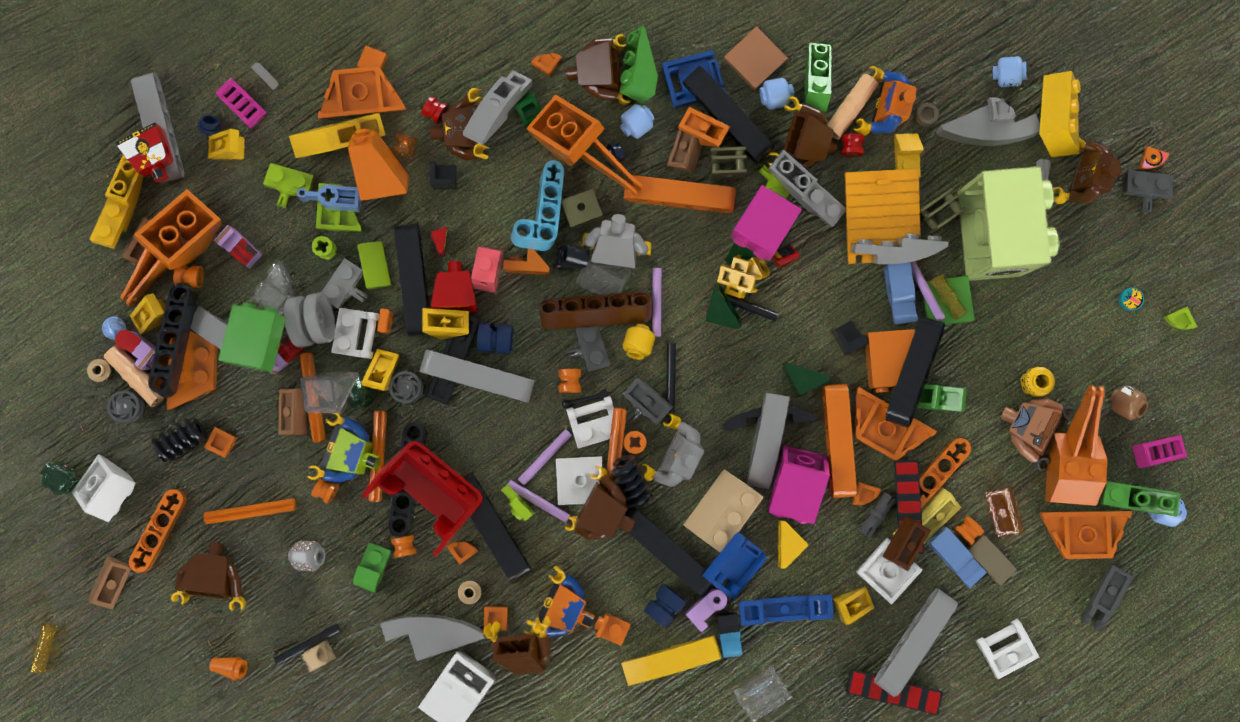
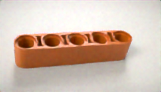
[623,175,736,213]
[822,384,857,498]

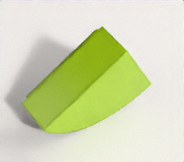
[1164,307,1197,330]

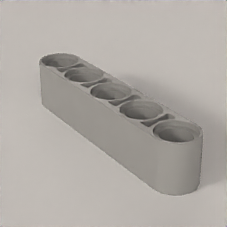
[131,72,185,184]
[419,350,535,403]
[874,588,958,697]

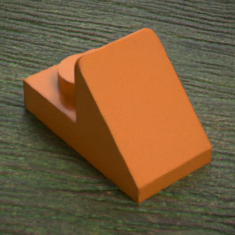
[678,107,730,148]
[503,249,551,275]

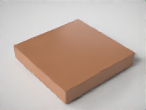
[724,26,788,91]

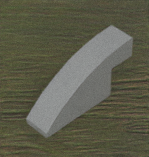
[936,98,1040,146]
[190,306,256,370]
[746,393,790,489]
[380,614,485,661]

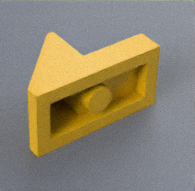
[208,129,245,160]
[894,133,924,178]
[130,293,166,335]
[362,349,399,391]

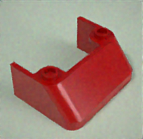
[362,441,483,557]

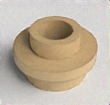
[87,359,111,382]
[458,581,481,604]

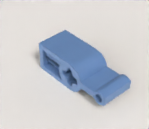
[297,185,361,212]
[883,262,918,325]
[926,526,987,588]

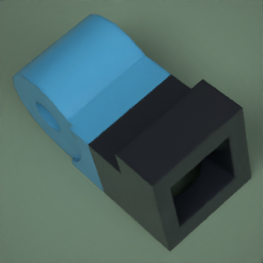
[716,611,742,658]

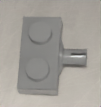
[322,258,367,309]

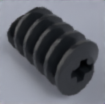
[151,418,207,463]
[611,455,653,507]

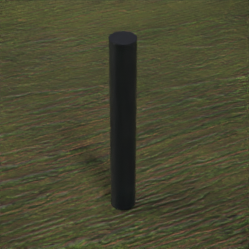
[726,294,778,321]
[666,343,676,412]
[274,624,341,666]

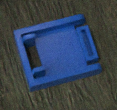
[662,50,725,109]
[702,533,767,600]

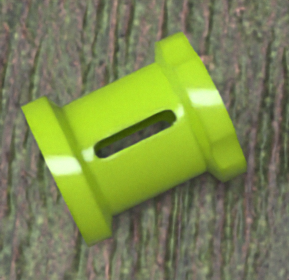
[312,236,337,260]

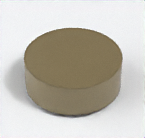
[915,103,939,127]

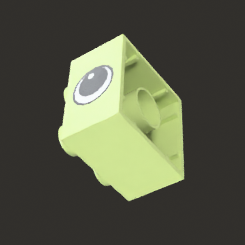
[957,167,1059,281]

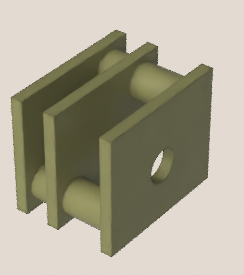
[709,147,747,179]
[920,188,966,234]
[561,189,603,232]

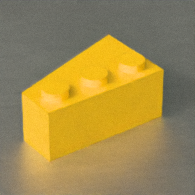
[1039,71,1080,158]

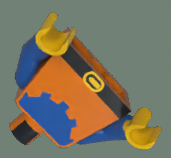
[854,66,917,136]
[524,566,595,637]

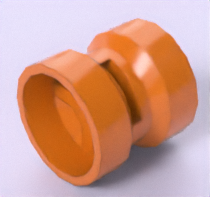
[173,265,204,289]
[558,369,581,393]

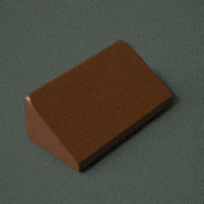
[883,517,931,571]

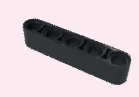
[682,66,774,164]
[394,223,430,336]
[149,283,197,398]
[885,316,945,428]
[388,422,427,536]
[465,475,532,584]
[624,507,713,598]

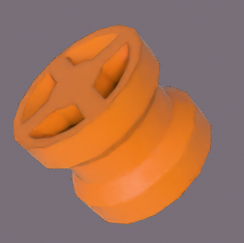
[623,431,647,454]
[311,477,340,504]
[954,516,984,545]
[391,535,417,558]

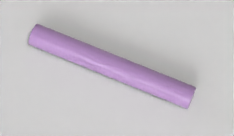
[910,261,945,321]
[652,268,662,337]
[518,429,572,485]
[508,480,570,523]

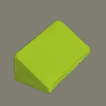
[357,241,392,291]

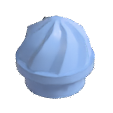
[102,317,126,340]

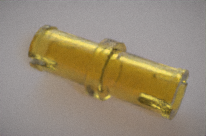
[930,273,967,320]
[29,624,57,674]

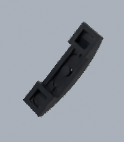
[722,407,816,430]

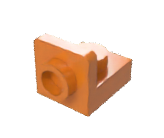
[593,612,631,646]

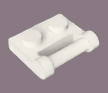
[331,308,380,359]
[566,396,614,449]
[976,619,1040,679]

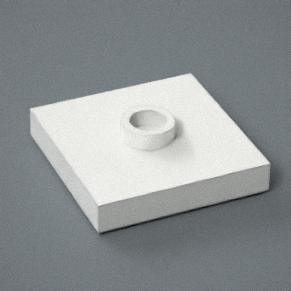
[556,456,603,505]
[856,538,922,604]

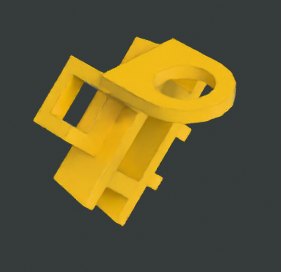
[717,255,770,298]

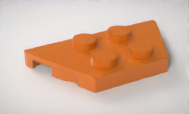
[318,66,406,119]
[167,330,217,410]
[854,387,937,461]
[1039,511,1132,559]

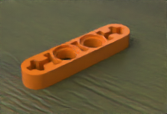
[919,438,971,508]
[129,489,187,573]

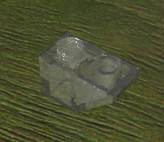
[253,261,294,315]

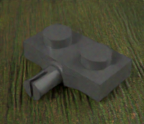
[1124,170,1174,213]
[565,326,610,373]
[623,377,673,425]

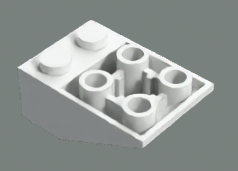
[418,649,497,722]

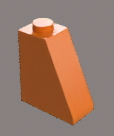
[865,329,915,393]

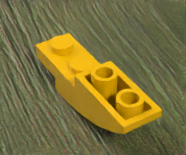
[289,113,385,158]
[90,155,144,249]

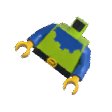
[307,410,381,483]

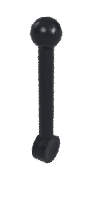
[562,390,609,408]

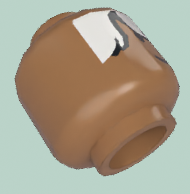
[1110,386,1149,420]

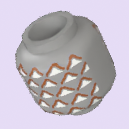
[288,540,325,572]

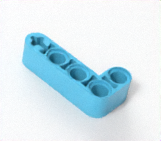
[510,160,564,251]

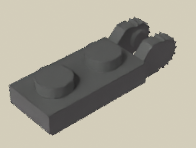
[1081,564,1133,631]

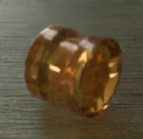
[391,133,418,158]

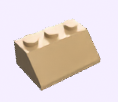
[683,469,764,553]

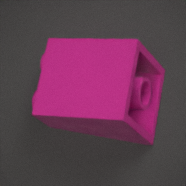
[730,185,802,261]
[769,445,830,524]

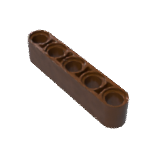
[538,292,652,329]

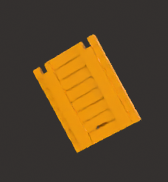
[845,168,921,264]

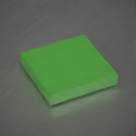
[923,276,975,325]

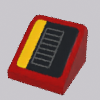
[431,226,449,257]
[772,245,800,268]

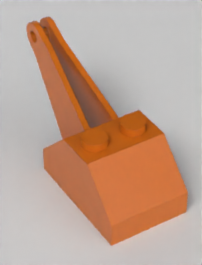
[526,94,643,196]
[120,189,222,306]
[1045,385,1107,506]

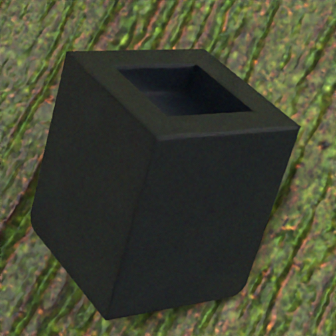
[430,161,457,190]
[831,321,869,355]

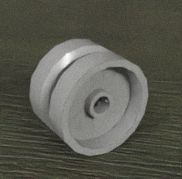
[284,292,336,348]

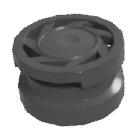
[389,371,424,404]
[107,390,146,423]

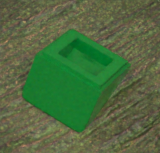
[514,93,542,126]

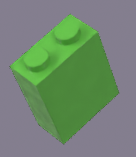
[218,303,286,373]

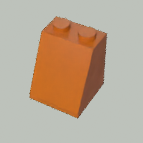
[348,129,410,201]

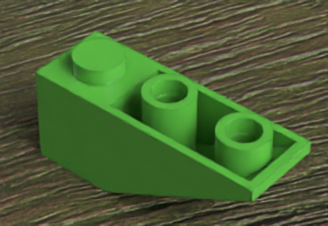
[620,26,658,104]
[804,43,832,113]
[1098,481,1181,517]

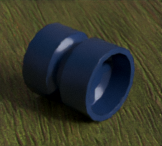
[477,322,513,354]
[644,584,687,629]

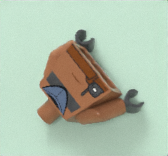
[1001,398,1074,471]

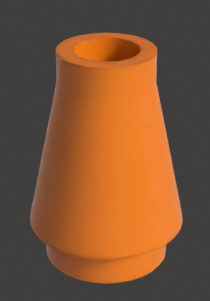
[209,657,248,681]

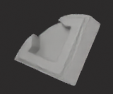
[251,62,279,90]
[987,97,1016,122]

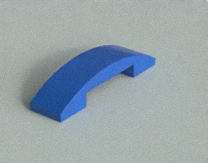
[739,594,834,626]

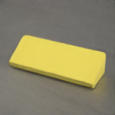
[893,487,962,543]

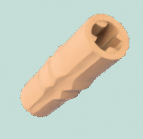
[828,74,879,140]
[104,345,164,407]

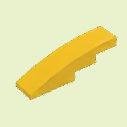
[621,635,721,686]

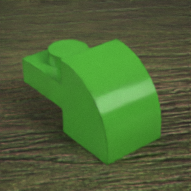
[918,384,967,412]
[353,542,392,593]

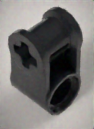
[553,244,589,271]

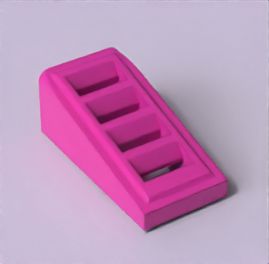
[215,78,267,129]
[1132,435,1187,468]

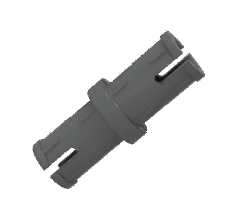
[858,492,896,539]

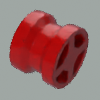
[421,96,449,125]
[841,134,864,157]

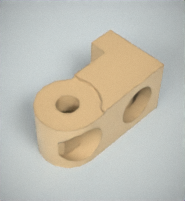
[301,640,336,672]

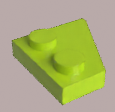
[316,183,362,232]

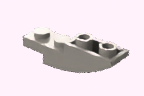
[463,70,532,145]
[768,150,846,227]
[850,233,949,264]

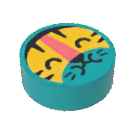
[1118,288,1144,311]

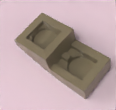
[967,534,1017,586]

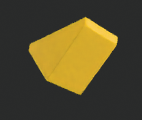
[422,308,469,340]
[778,520,809,569]
[832,586,874,625]

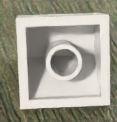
[72,454,136,522]

